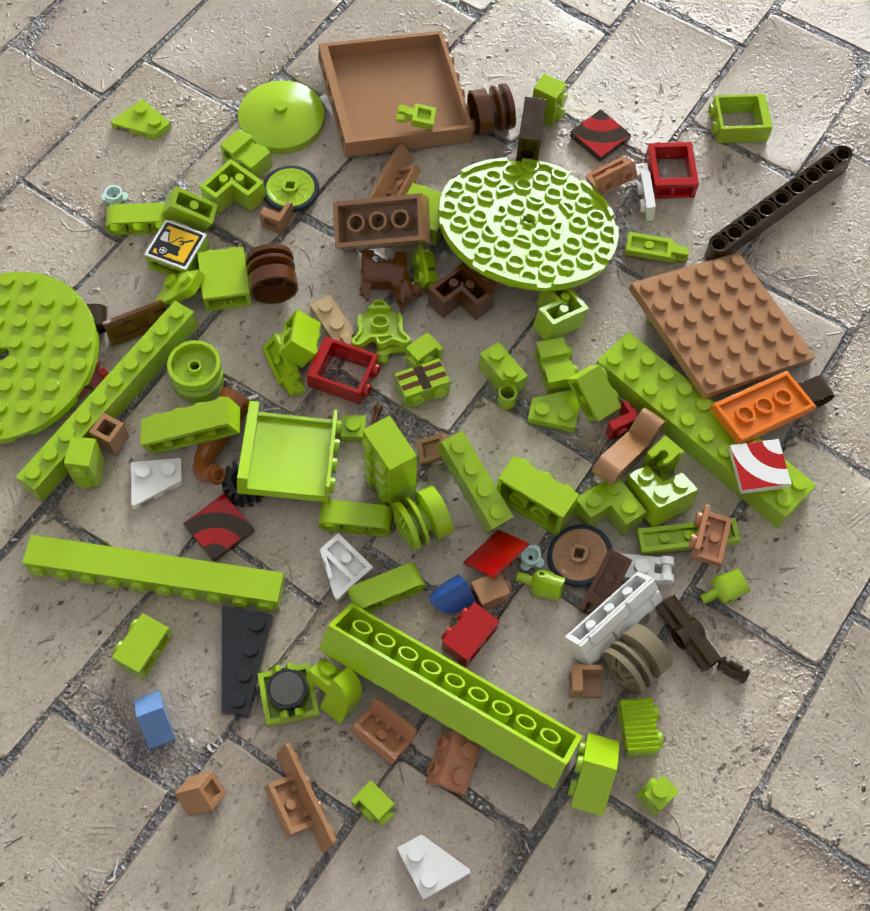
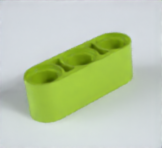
[106,203,172,235]
[318,499,393,537]
[347,562,426,613]

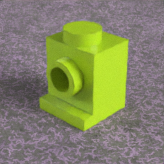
[405,332,443,368]
[635,775,679,817]
[351,780,395,827]

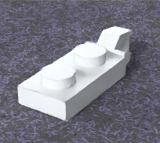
[634,163,656,221]

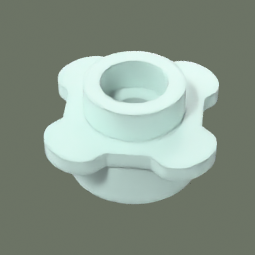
[101,185,128,205]
[518,545,545,571]

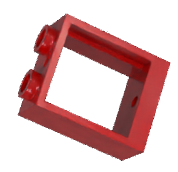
[645,141,699,199]
[306,336,381,405]

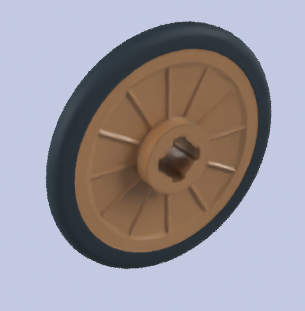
[547,524,613,587]

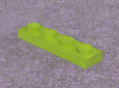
[636,518,741,555]

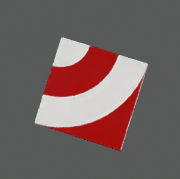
[728,439,792,494]

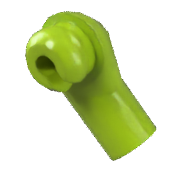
[375,345,406,364]

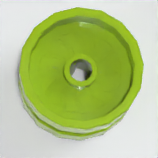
[167,340,225,403]

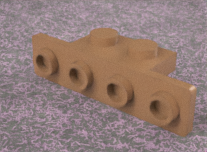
[369,143,421,198]
[264,743,337,853]

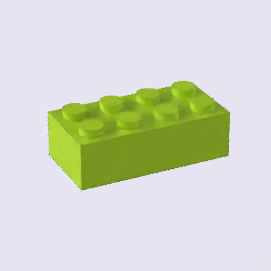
[361,415,417,507]

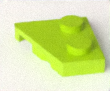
[110,99,172,140]
[155,270,205,310]
[527,390,580,433]

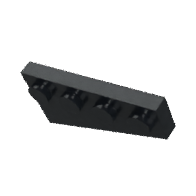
[221,606,273,718]

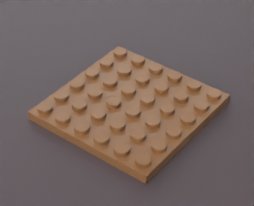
[628,252,815,399]

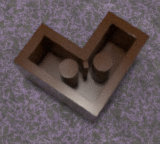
[428,263,495,320]

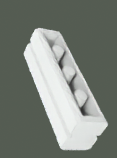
[564,571,663,665]

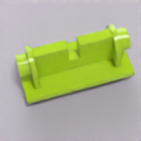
[411,245,438,291]

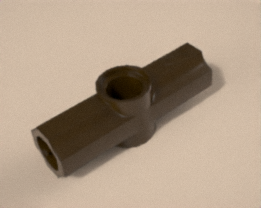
[655,595,722,672]

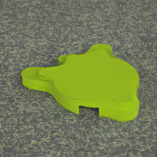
[351,299,411,349]

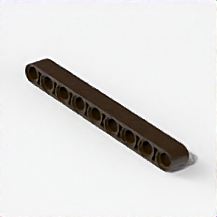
[704,145,853,261]

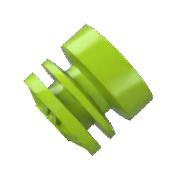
[391,485,454,551]

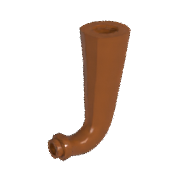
[193,387,250,485]

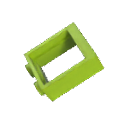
[708,94,773,143]

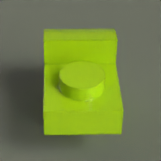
[306,658,362,724]

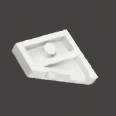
[131,458,183,510]
[320,533,373,603]
[397,834,471,901]

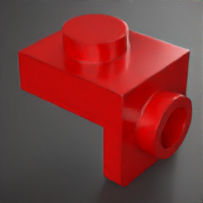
[605,400,638,440]

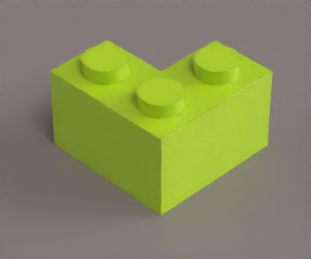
[200,159,266,214]
[533,288,589,341]
[625,465,698,527]
[574,479,646,536]
[568,733,620,816]

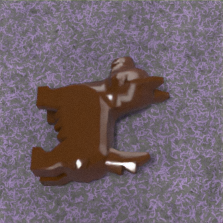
[359,250,423,314]

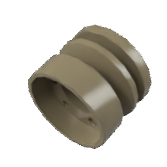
[601,624,673,696]

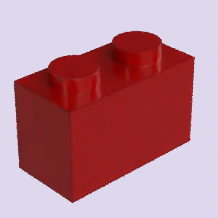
[441,602,499,668]

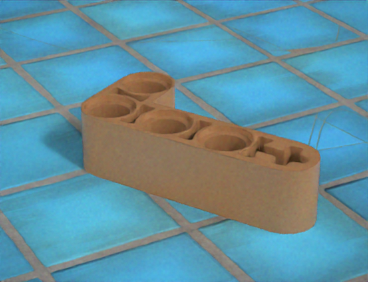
[591,408,666,486]

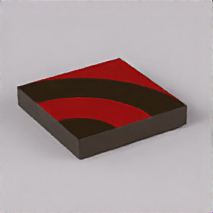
[570,109,631,162]
[183,494,255,562]

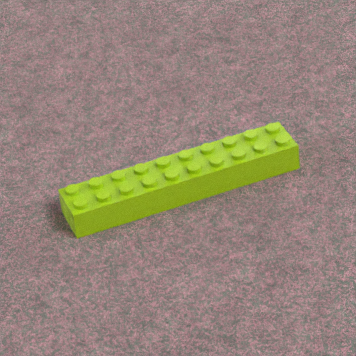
[596,331,816,529]
[318,603,583,789]

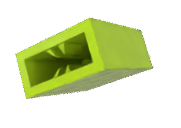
[197,247,252,311]

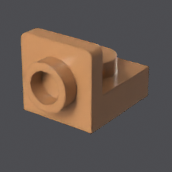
[417,433,451,465]

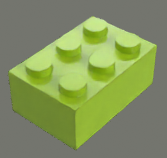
[496,455,579,536]

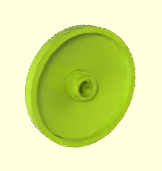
[238,81,325,154]

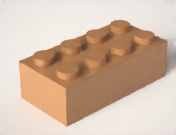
[333,193,431,252]

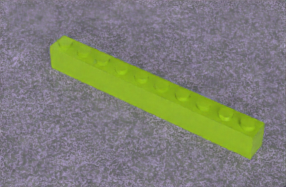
[16,300,198,502]
[22,534,286,612]

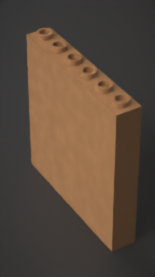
[318,31,475,157]

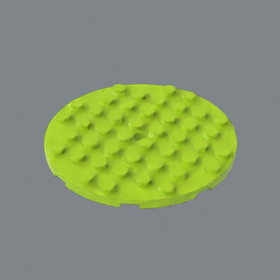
[438,158,619,291]
[0,272,99,444]

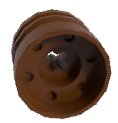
[467,83,516,136]
[245,243,298,304]

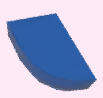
[430,574,477,613]

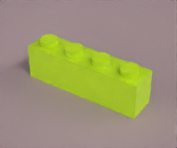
[140,397,240,455]
[436,430,514,534]

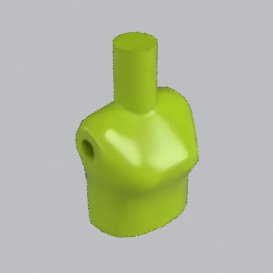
[700,568,751,604]
[516,570,566,602]

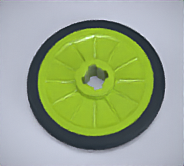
[263,165,320,212]

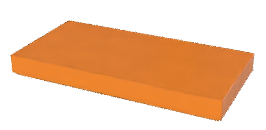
[710,371,816,444]

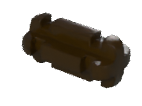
[717,656,750,683]

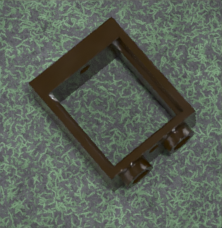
[516,97,547,161]

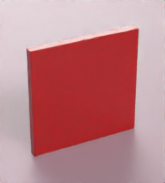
[463,530,530,579]

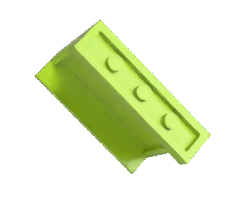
[237,401,342,502]

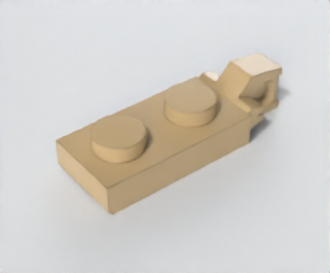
[310,295,355,345]

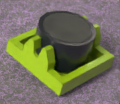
[257,662,320,728]

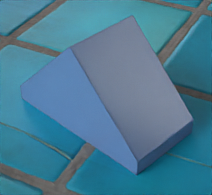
[134,690,176,750]

